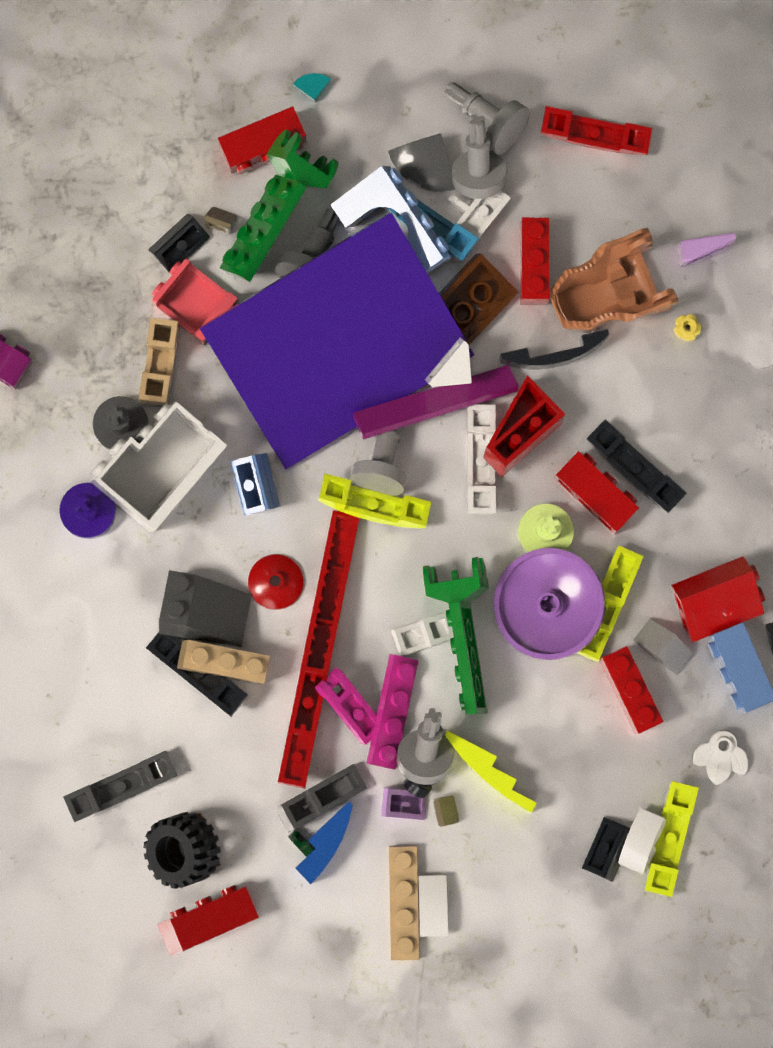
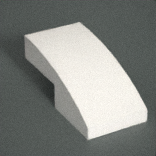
[391,612,454,656]
[618,808,666,874]
[418,875,448,937]

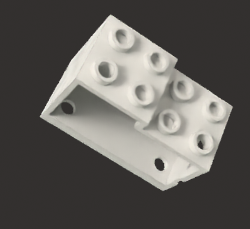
[90,402,227,532]

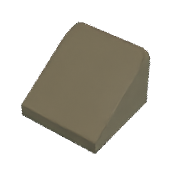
[204,207,237,234]
[433,796,459,827]

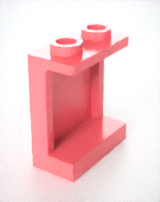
[152,258,239,346]

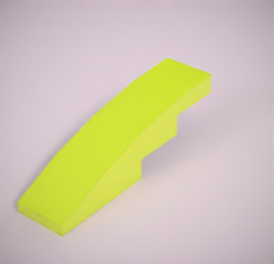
[577,545,644,662]
[444,731,537,813]

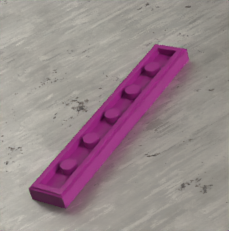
[353,365,519,439]

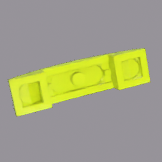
[318,474,431,529]
[644,781,699,897]

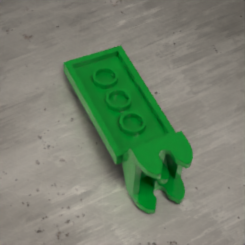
[220,129,339,282]
[423,557,489,715]

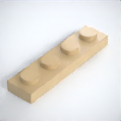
[389,846,419,960]

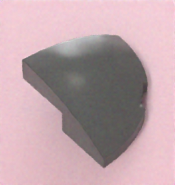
[388,133,455,192]

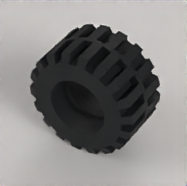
[143,812,221,889]

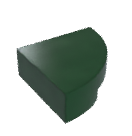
[288,830,313,857]

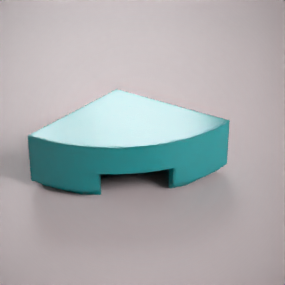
[293,73,331,102]

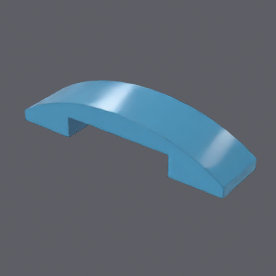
[382,188,479,261]

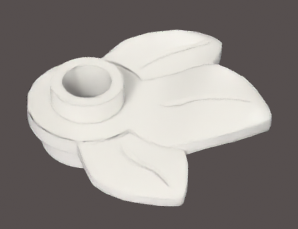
[693,730,748,785]

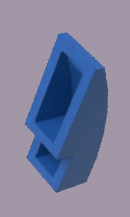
[295,801,353,885]

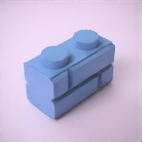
[230,453,281,516]

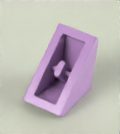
[381,788,426,820]

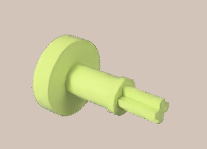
[518,504,574,553]

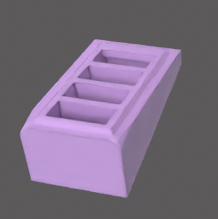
[678,233,736,267]

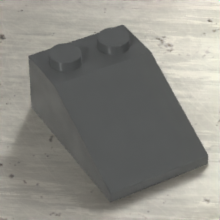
[159,570,251,648]

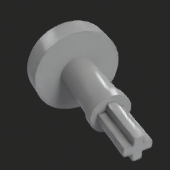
[444,82,530,155]
[452,114,507,199]
[350,429,407,496]
[397,708,454,785]

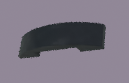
[499,329,609,370]
[586,419,687,514]
[146,632,249,717]

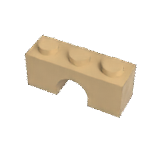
[139,317,180,407]
[177,640,270,684]

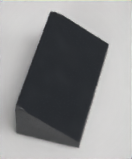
[148,214,210,272]
[582,817,630,882]

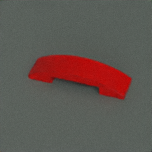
[540,106,652,155]

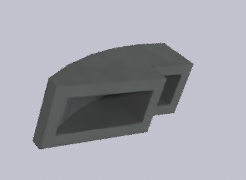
[275,764,367,833]

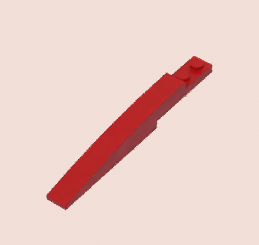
[278,510,360,789]

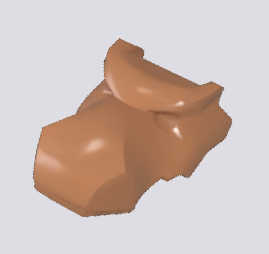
[550,228,679,333]

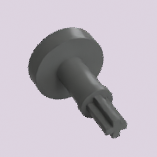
[275,207,340,278]
[93,396,149,450]

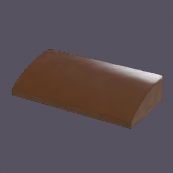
[439,254,519,345]

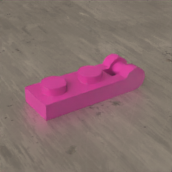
[315,667,377,745]

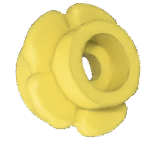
[674,314,701,341]

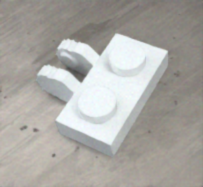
[448,191,511,239]

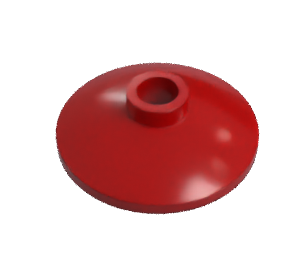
[248,554,303,610]

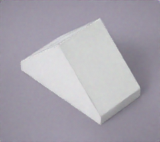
[425,337,472,387]

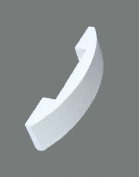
[467,405,496,514]

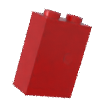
[671,556,765,642]

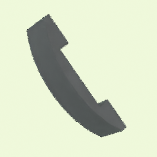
[63,750,178,823]

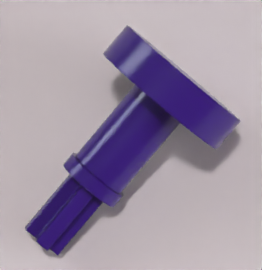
[59,483,116,539]

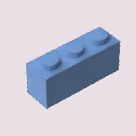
[708,623,773,714]

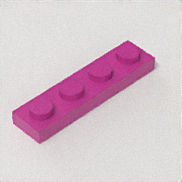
[366,654,419,770]

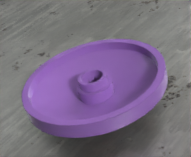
[494,548,606,660]

